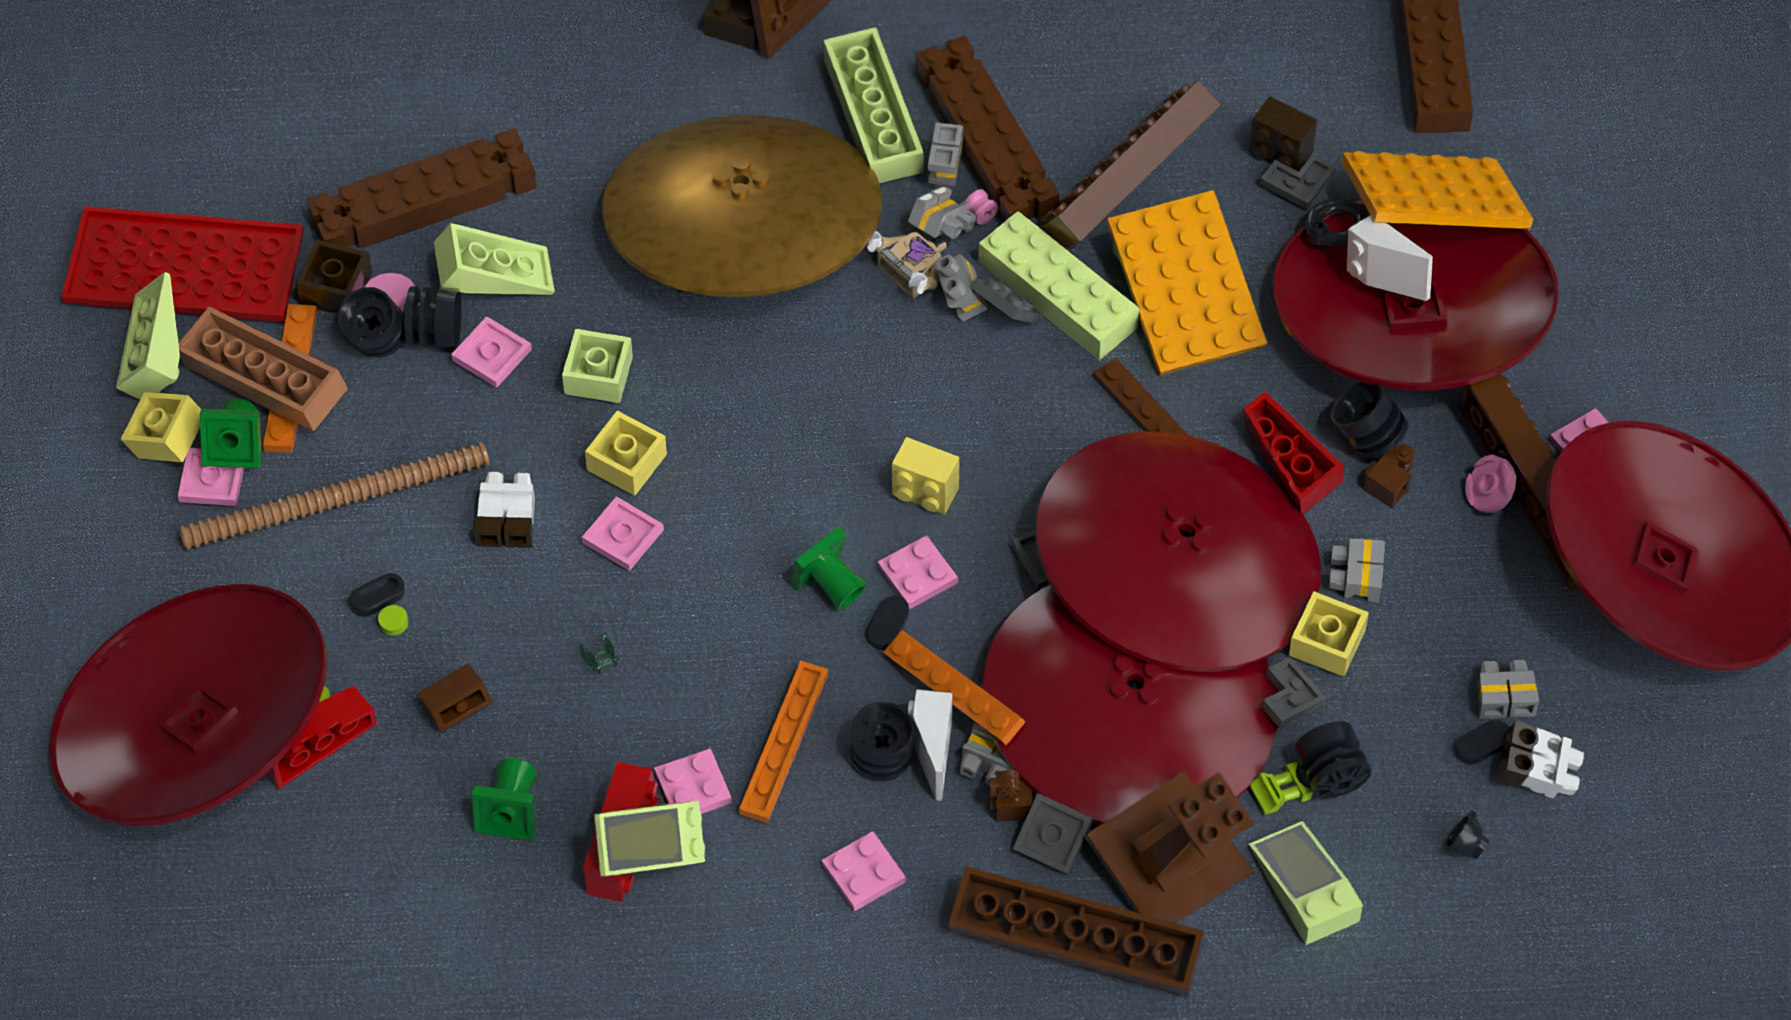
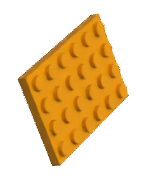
[1341,151,1533,229]
[1107,190,1267,376]

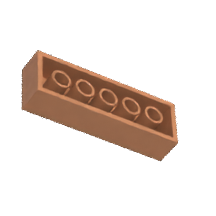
[178,306,348,432]

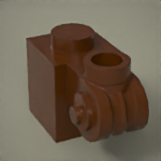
[1364,444,1414,509]
[989,770,1033,822]

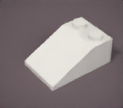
[1347,215,1433,301]
[908,690,952,801]

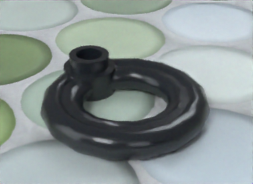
[1305,198,1370,247]

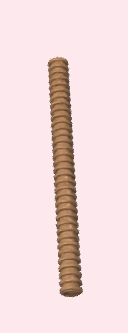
[179,441,490,551]

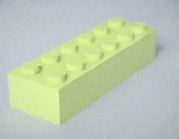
[824,27,924,184]
[978,211,1140,360]

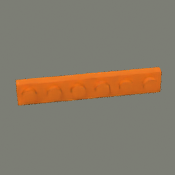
[263,304,318,453]
[883,630,1025,745]
[739,661,829,823]

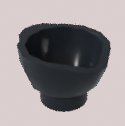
[1444,811,1490,859]

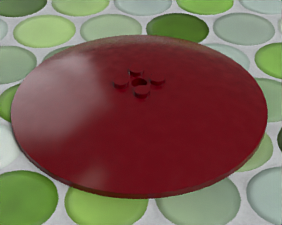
[1273,197,1558,391]
[1546,421,1791,671]
[1035,431,1321,672]
[49,584,327,826]
[982,585,1278,825]

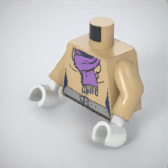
[867,231,947,299]

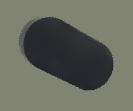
[349,573,405,617]
[868,596,909,650]
[1456,720,1509,764]

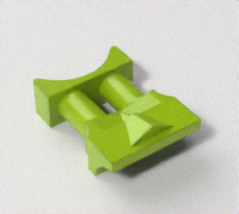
[1249,762,1313,815]

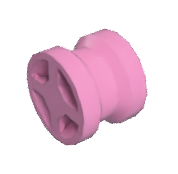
[965,189,999,225]

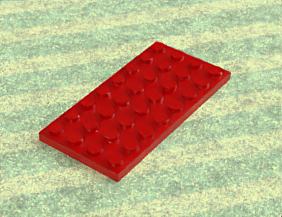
[61,206,304,322]

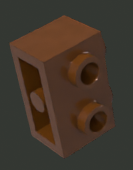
[417,663,492,732]

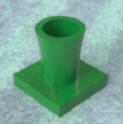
[200,399,262,468]
[789,526,868,611]
[472,758,537,842]

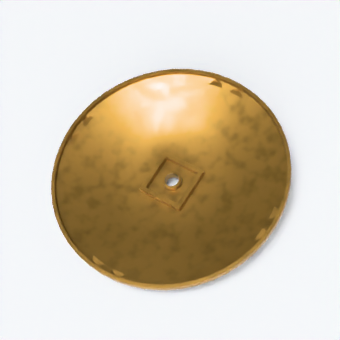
[602,115,882,297]

